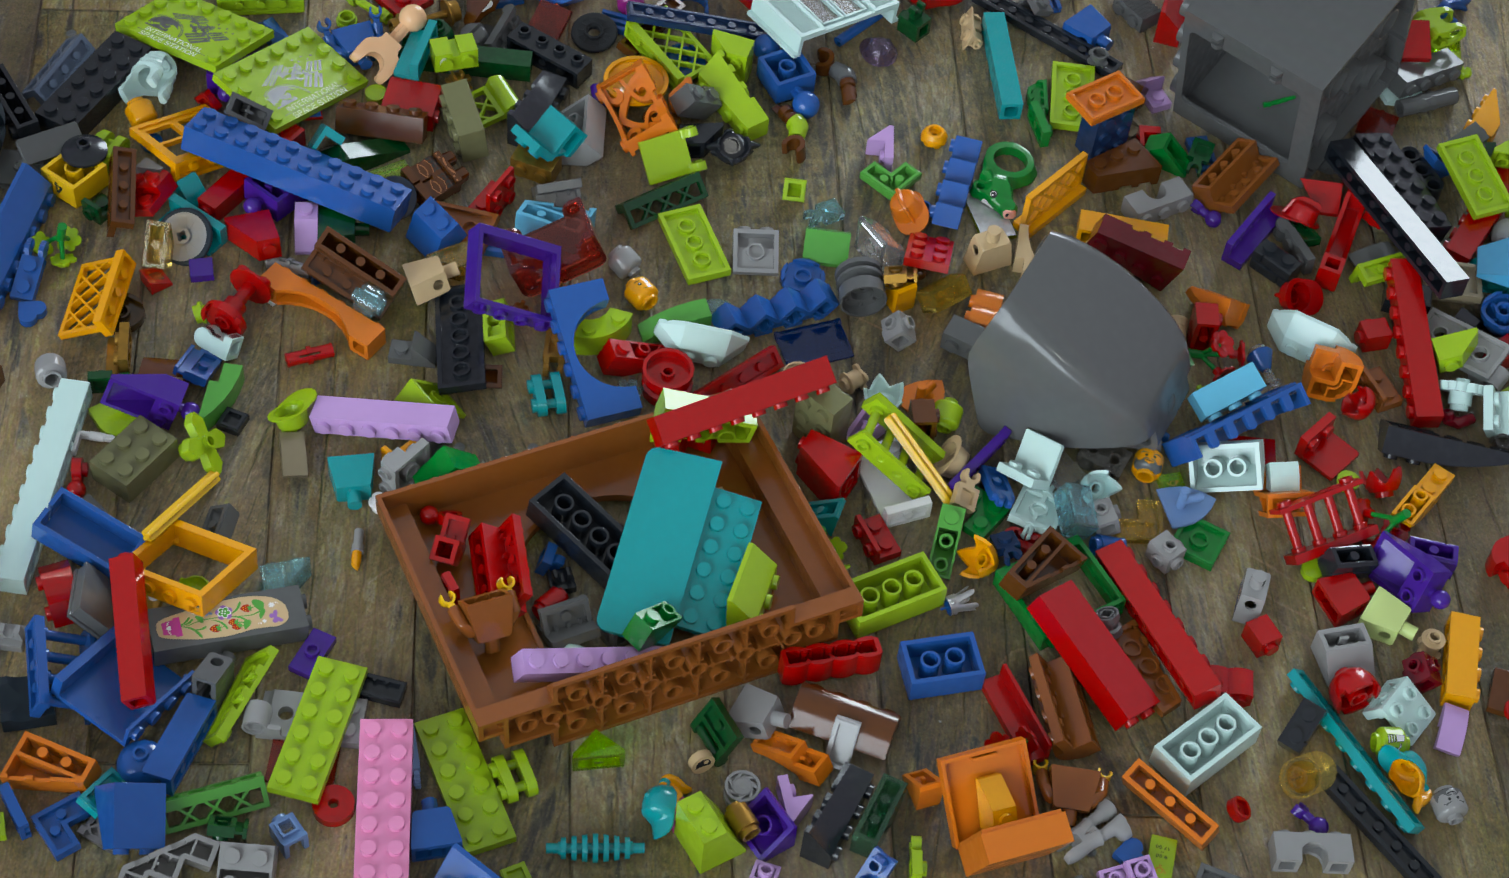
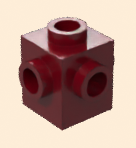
[1402,651,1443,694]

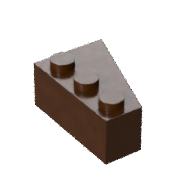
[1082,138,1162,194]

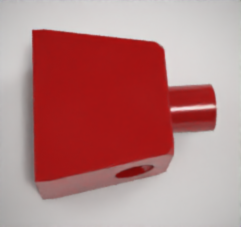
[1311,573,1376,628]

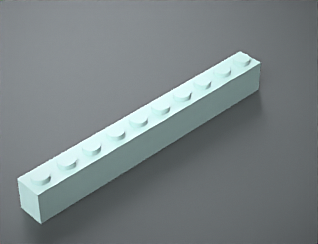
[0,378,93,595]

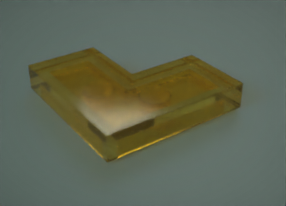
[1115,500,1164,544]

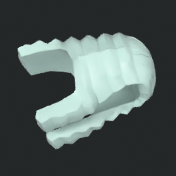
[118,51,178,105]

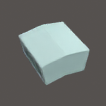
[1265,461,1300,492]

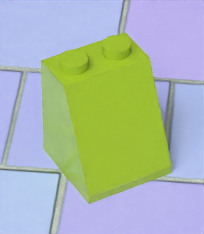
[674,791,746,874]

